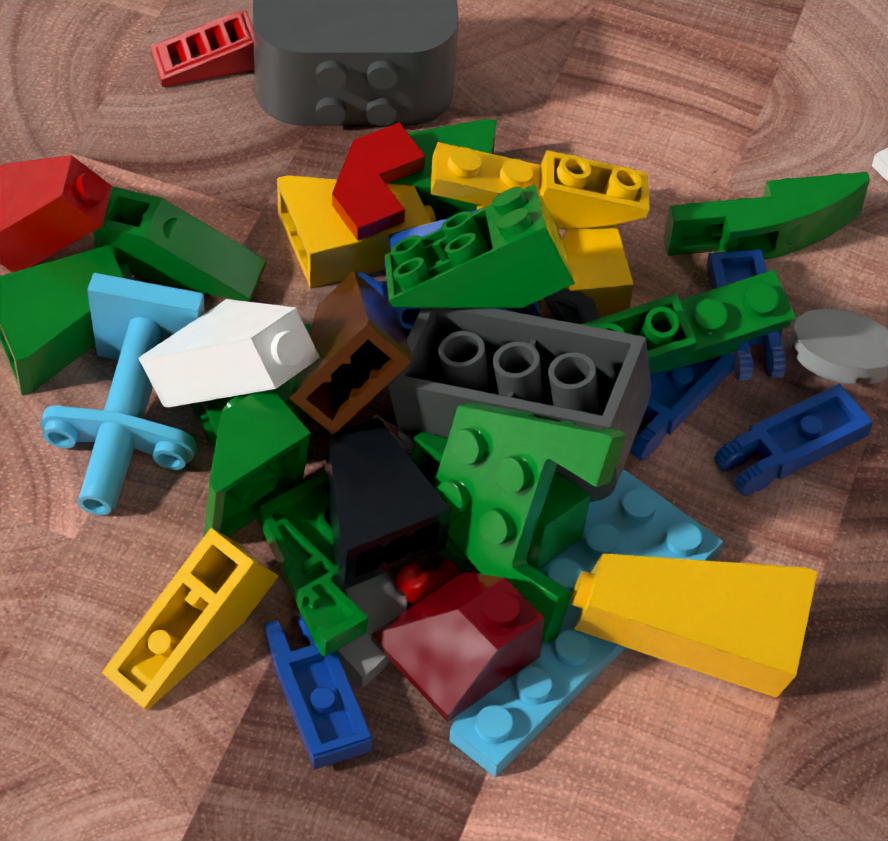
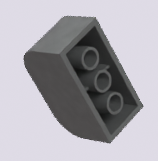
[253,0,458,126]
[388,308,652,502]

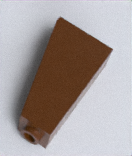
[290,270,413,435]

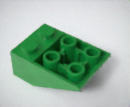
[385,184,575,308]

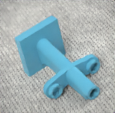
[40,273,205,516]

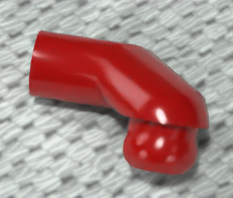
[393,558,471,605]

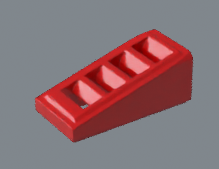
[150,11,254,87]

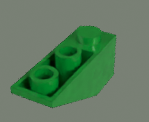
[93,186,266,302]

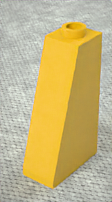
[571,553,818,698]

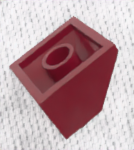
[371,572,544,722]

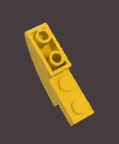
[431,142,650,229]

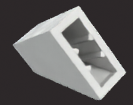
[138,299,320,407]

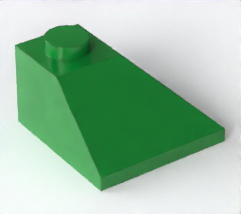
[204,389,311,537]

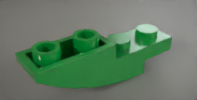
[663,172,870,260]
[580,269,796,374]

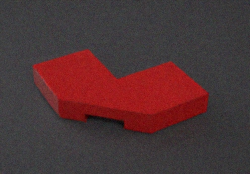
[332,122,425,241]

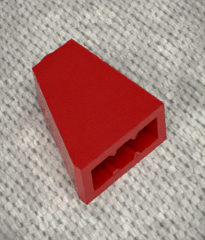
[0,155,112,272]

